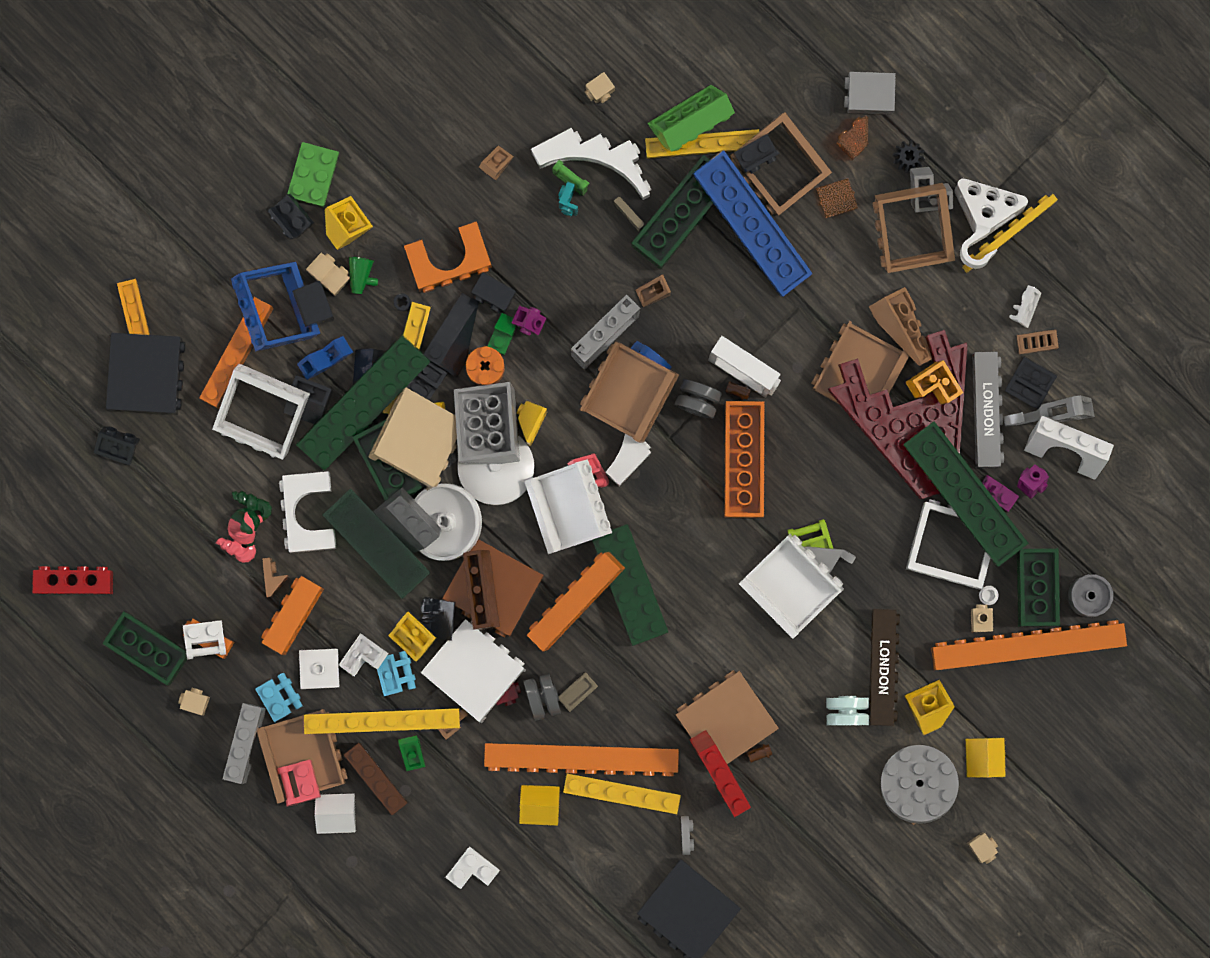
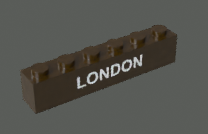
[869,609,900,726]

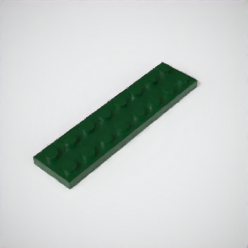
[296,334,430,471]
[903,421,1029,567]

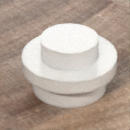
[979,586,998,605]

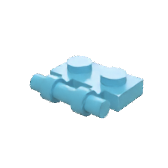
[377,651,416,696]
[256,673,303,722]

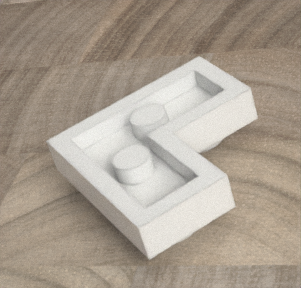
[339,633,389,677]
[446,846,500,889]

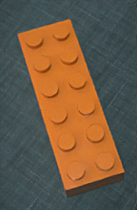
[724,401,764,518]

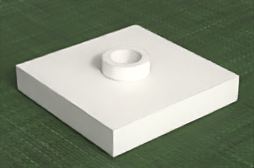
[299,649,340,689]

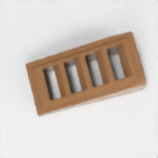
[1016,330,1059,355]

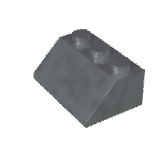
[374,488,441,553]

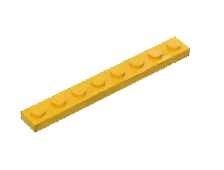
[304,709,460,734]

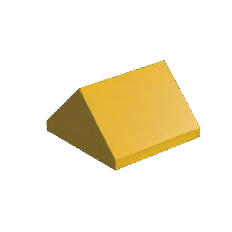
[965,738,1005,777]
[520,785,560,825]

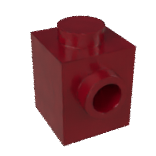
[496,682,521,706]

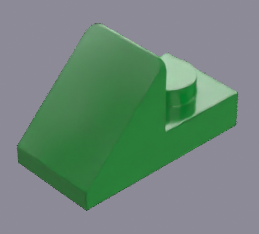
[487,313,517,356]
[398,735,425,771]

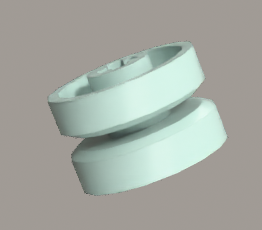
[826,696,869,725]

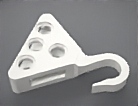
[954,179,1028,269]

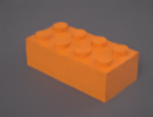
[261,576,324,655]

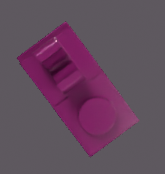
[982,475,1019,512]

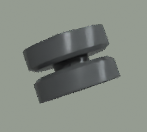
[674,379,722,419]
[524,673,561,721]

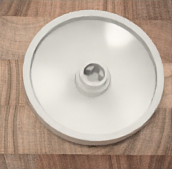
[458,436,534,505]
[414,483,482,561]

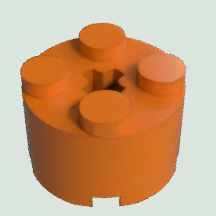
[466,346,505,386]

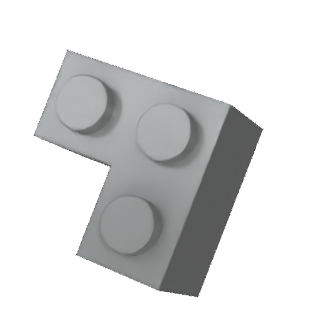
[910,167,953,212]

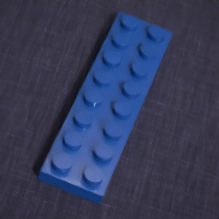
[692,150,812,297]

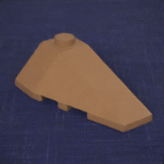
[869,287,932,366]

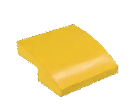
[388,612,436,662]

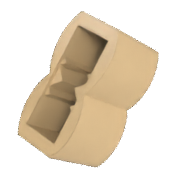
[306,253,350,296]

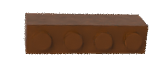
[463,550,500,630]
[344,743,408,815]

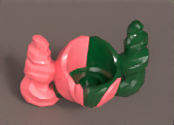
[216,491,272,563]

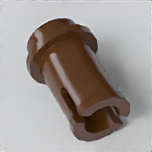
[726,381,751,400]
[747,744,773,763]

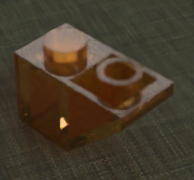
[837,115,868,161]

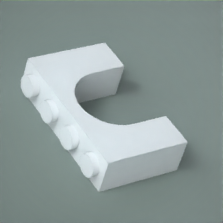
[1024,416,1114,480]
[279,472,336,553]

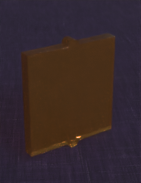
[816,178,858,218]

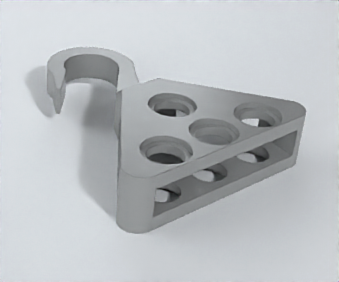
[1003,395,1095,427]

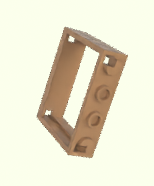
[729,112,832,216]
[872,183,955,273]

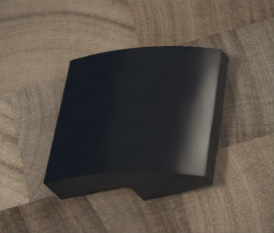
[1005,356,1058,410]
[405,362,447,400]

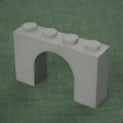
[223,703,266,784]

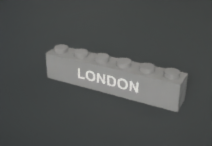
[972,352,1004,468]

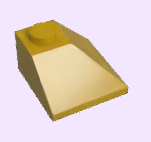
[325,196,373,250]
[516,401,547,447]
[904,680,954,735]

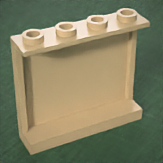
[368,388,457,490]

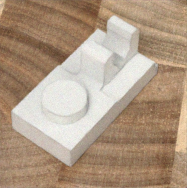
[1009,285,1041,328]

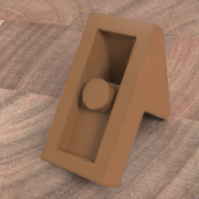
[479,146,514,180]
[262,558,289,598]

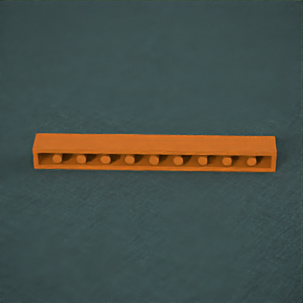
[931,620,1127,671]
[484,743,679,776]

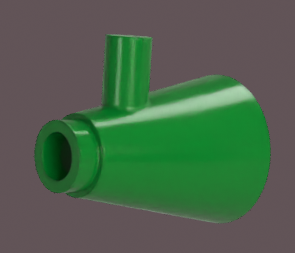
[349,256,378,294]

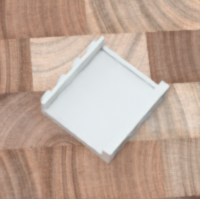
[524,459,612,554]
[739,534,844,639]
[421,619,526,723]

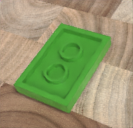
[288,142,339,208]

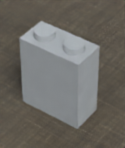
[844,72,896,114]

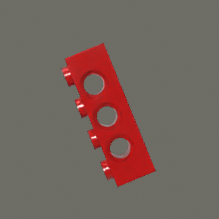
[33,566,113,594]

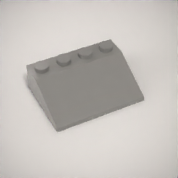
[454,382,520,464]

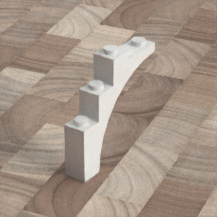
[531,128,651,200]
[605,434,651,486]

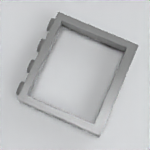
[571,295,640,370]

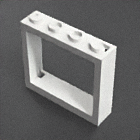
[708,336,781,398]
[213,364,310,460]
[906,500,990,590]

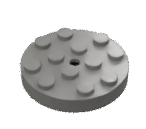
[881,745,959,824]

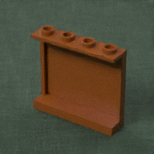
[442,539,544,638]

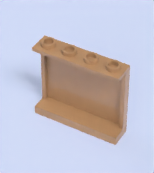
[811,321,909,404]
[580,342,679,443]
[676,670,779,764]
[257,709,348,804]

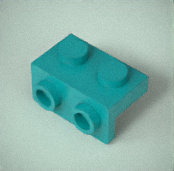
[558,182,578,217]

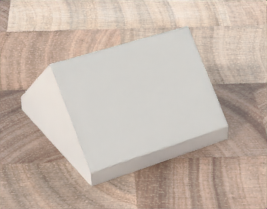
[315,793,356,834]

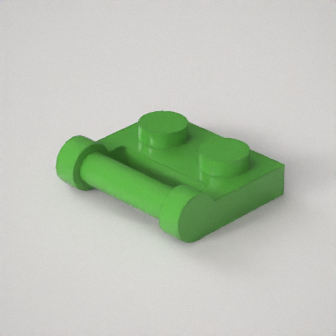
[553,160,590,196]

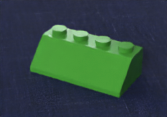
[648,85,735,152]

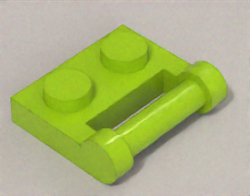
[787,519,833,549]

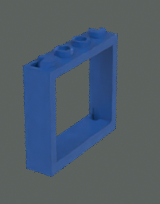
[231,262,320,351]

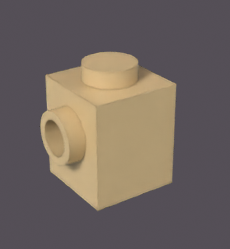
[585,72,615,104]
[971,605,993,632]
[178,688,210,715]
[967,832,998,864]

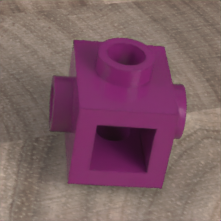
[512,306,546,336]
[1017,464,1049,499]

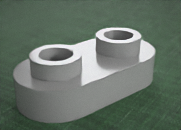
[681,816,694,855]

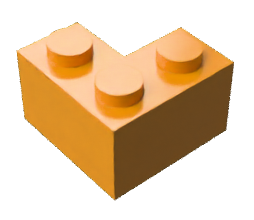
[906,360,963,404]

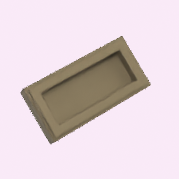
[614,197,644,232]
[558,672,598,712]

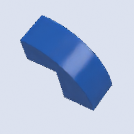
[297,336,353,380]

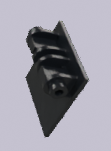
[419,597,455,641]

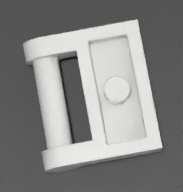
[183,620,226,660]

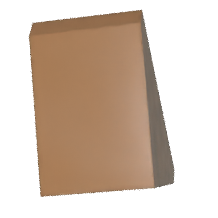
[636,275,671,307]

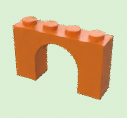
[404,222,492,293]

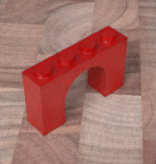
[689,730,751,817]

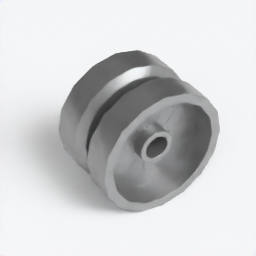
[1067,574,1113,617]

